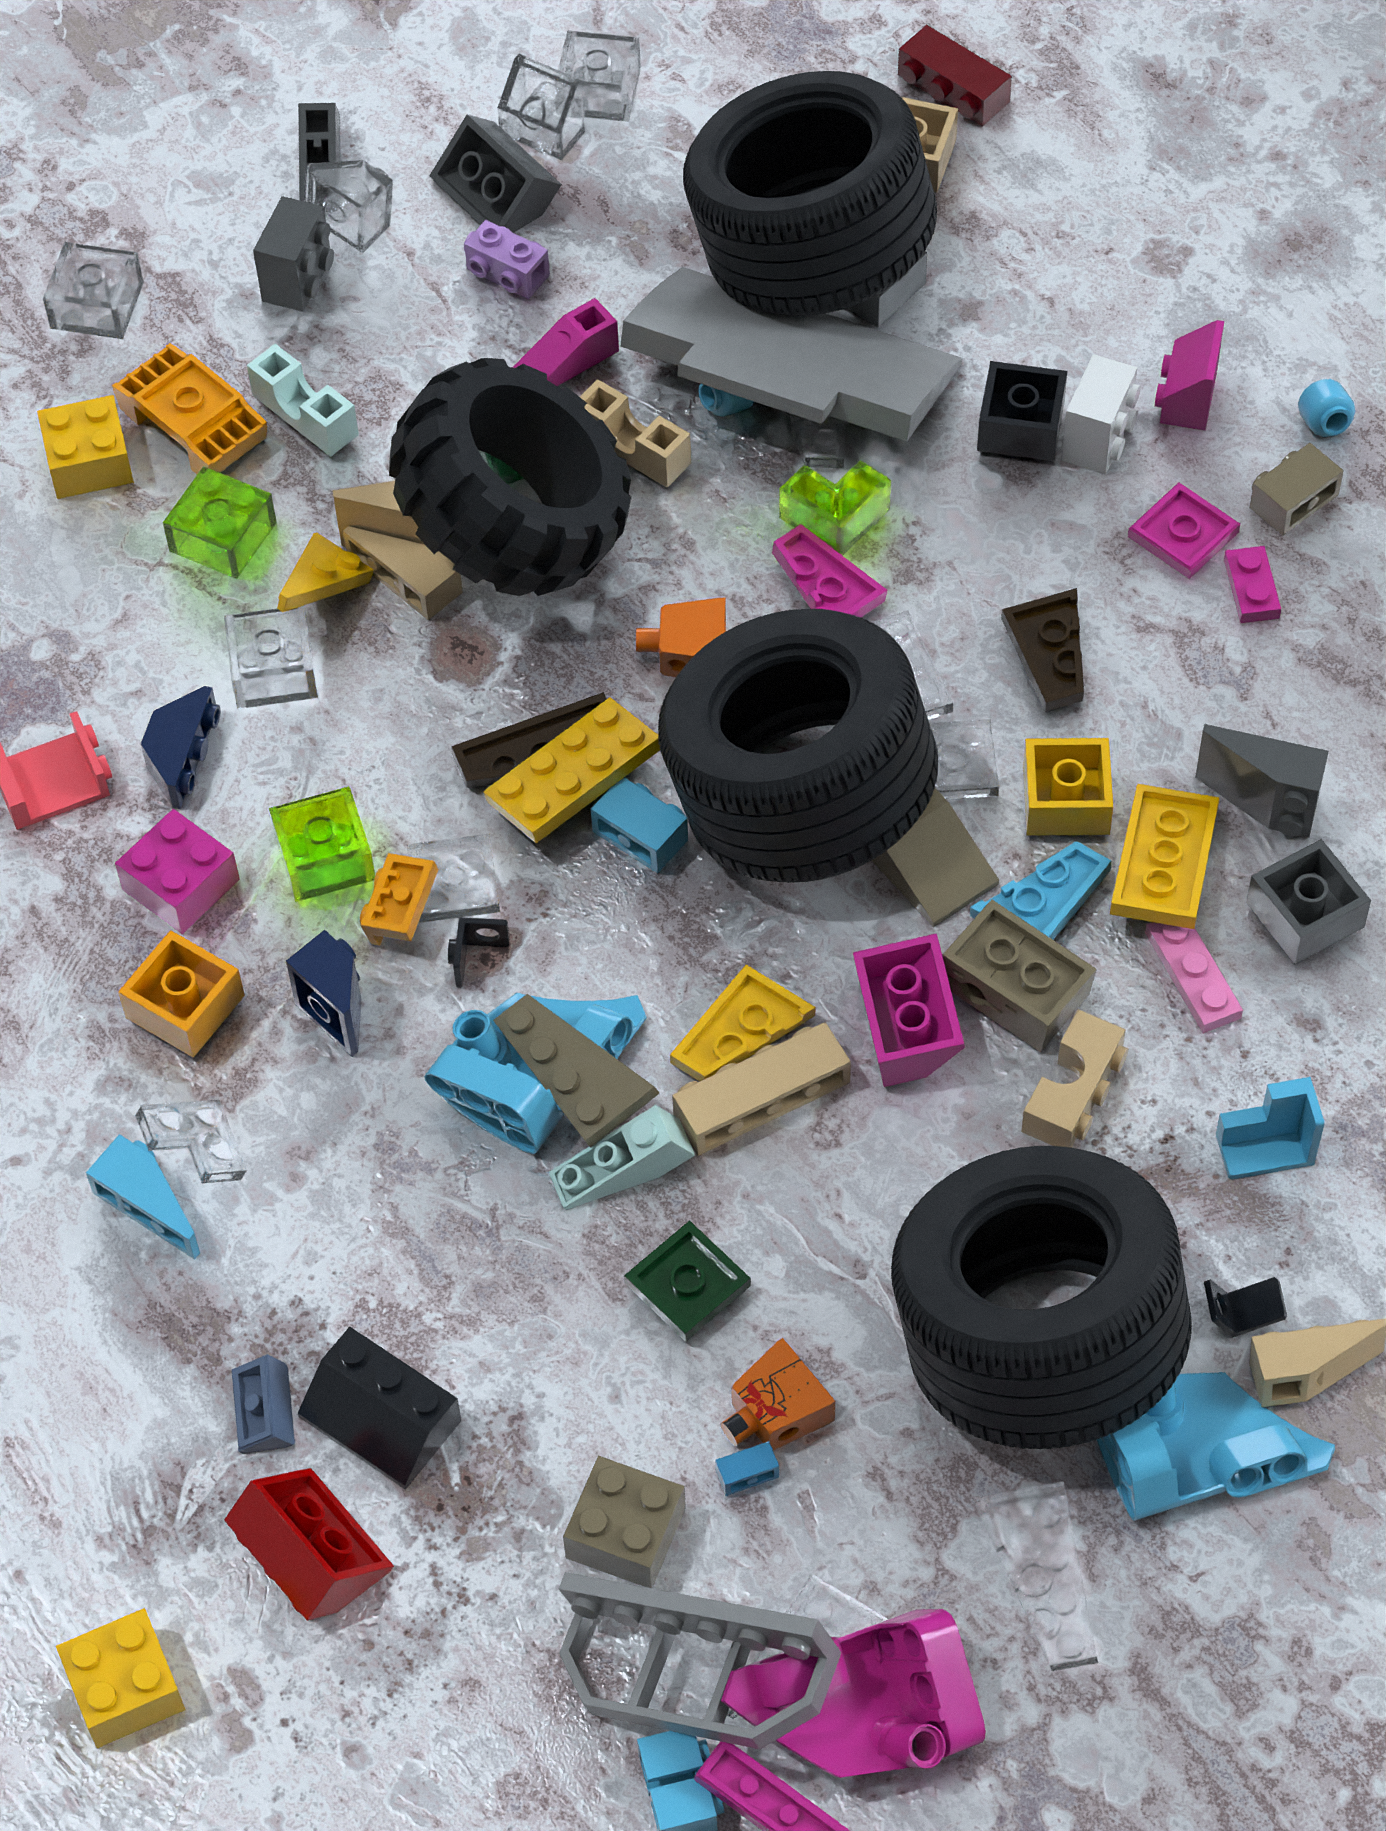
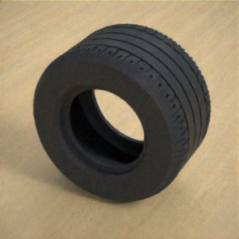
[683,71,937,316]
[658,608,938,883]
[891,1146,1192,1449]

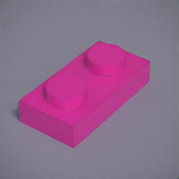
[1224,546,1281,623]

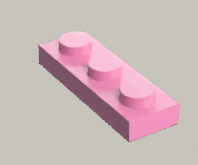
[1145,922,1243,1033]

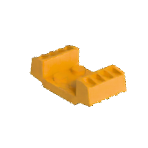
[112,343,267,482]

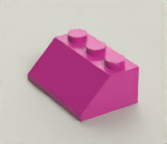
[853,933,965,1087]

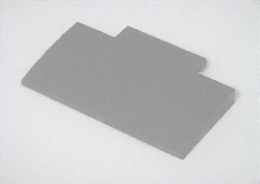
[620,267,963,442]

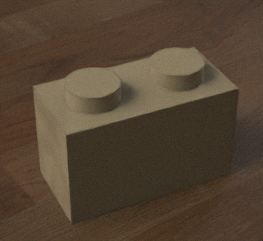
[1249,443,1344,536]

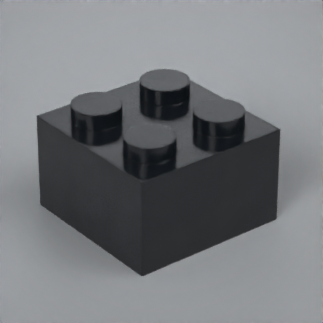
[977,361,1068,461]

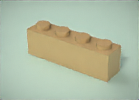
[672,1022,851,1156]

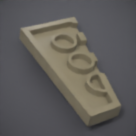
[493,994,660,1147]

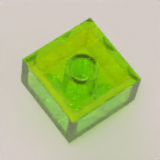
[163,466,277,579]
[269,786,375,902]

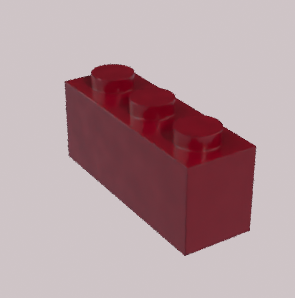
[898,24,1012,127]

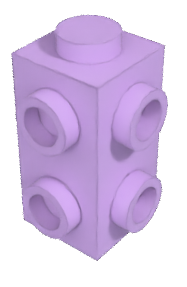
[464,220,550,299]

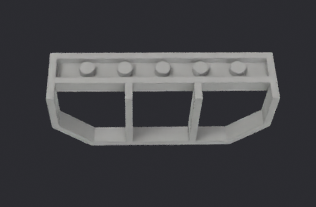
[558,1572,841,1749]

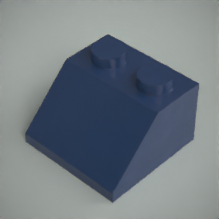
[286,930,362,1057]

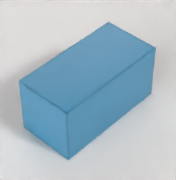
[715,1441,779,1496]

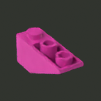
[512,298,619,386]

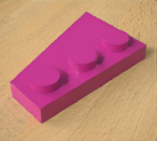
[772,524,888,617]

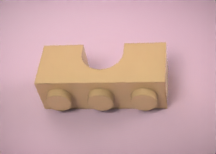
[580,379,691,488]
[1021,1009,1129,1147]

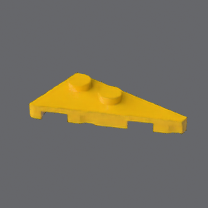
[277,532,374,612]

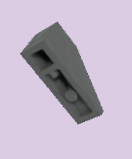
[298,103,340,214]

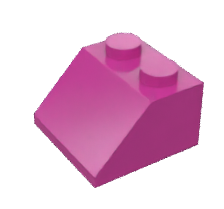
[1154,320,1225,431]

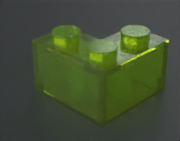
[779,460,891,556]

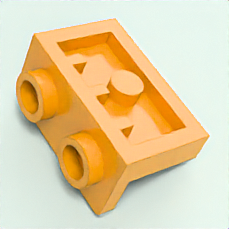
[360,853,439,946]

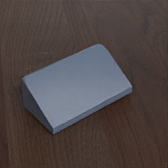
[232,1354,295,1454]

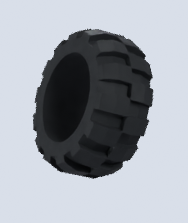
[389,358,631,596]

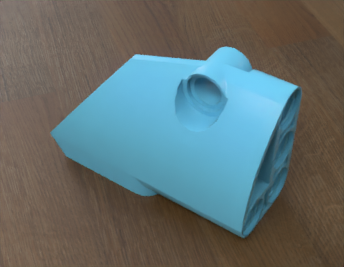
[424,993,647,1154]
[1097,1372,1335,1521]

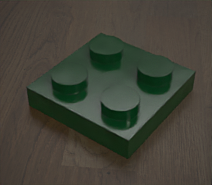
[624,1220,751,1342]

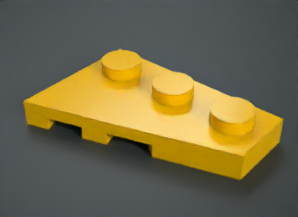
[670,965,816,1082]

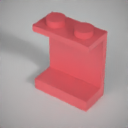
[0,711,112,830]

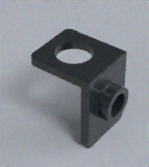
[448,917,510,987]
[1204,1277,1287,1338]

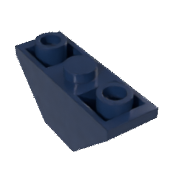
[141,686,221,809]

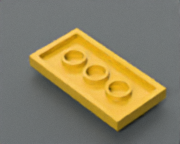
[483,697,660,843]
[1110,783,1220,929]

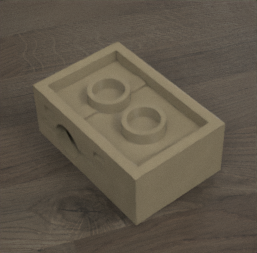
[942,899,1097,1052]

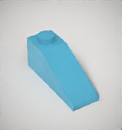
[86,1134,200,1259]

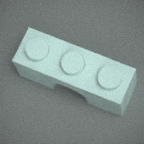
[247,344,359,457]

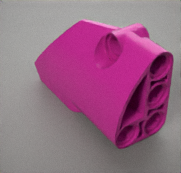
[721,1609,986,1778]

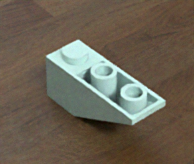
[549,1105,695,1210]

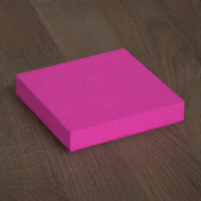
[1128,482,1241,579]

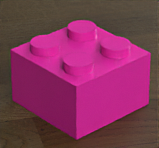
[115,809,240,934]

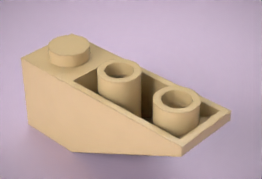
[1249,1318,1386,1407]

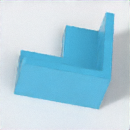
[1216,1077,1324,1180]

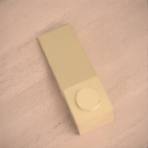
[343,526,463,620]

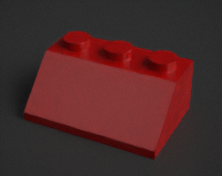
[224,1468,394,1621]

